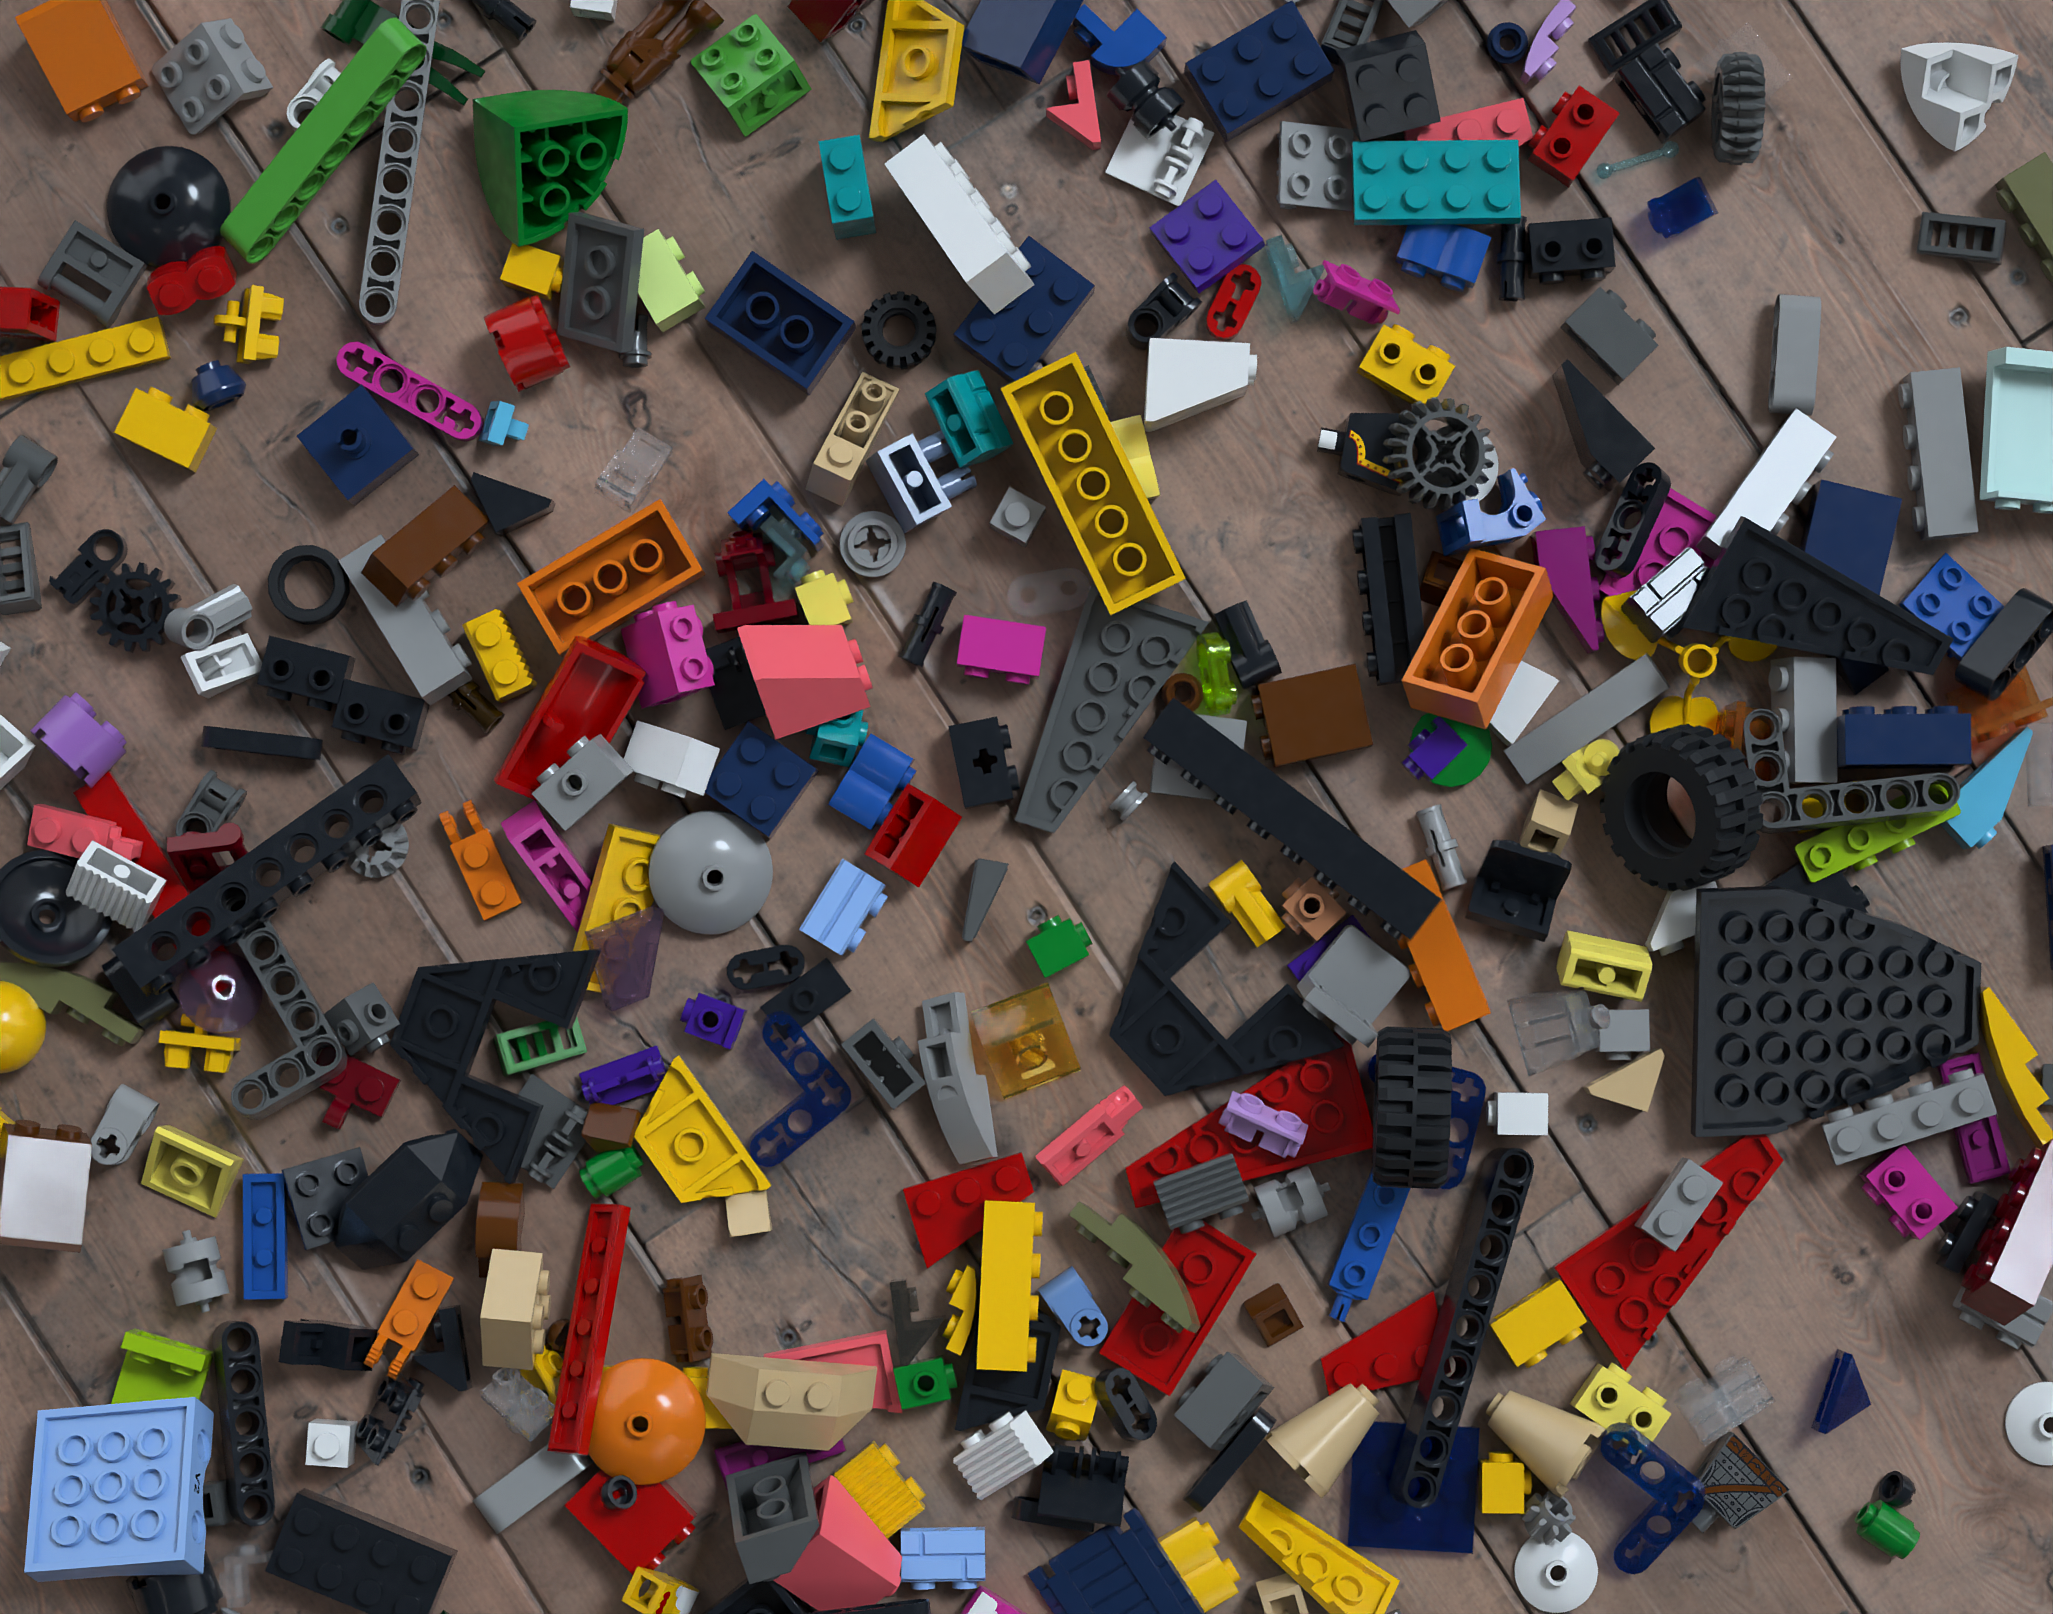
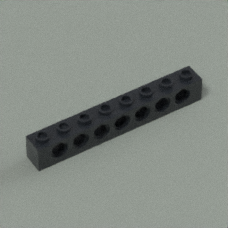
[112,754,422,997]

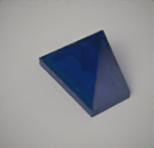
[1811,1349,1871,1434]

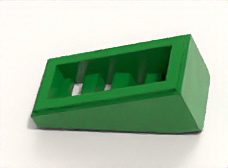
[493,1017,587,1077]

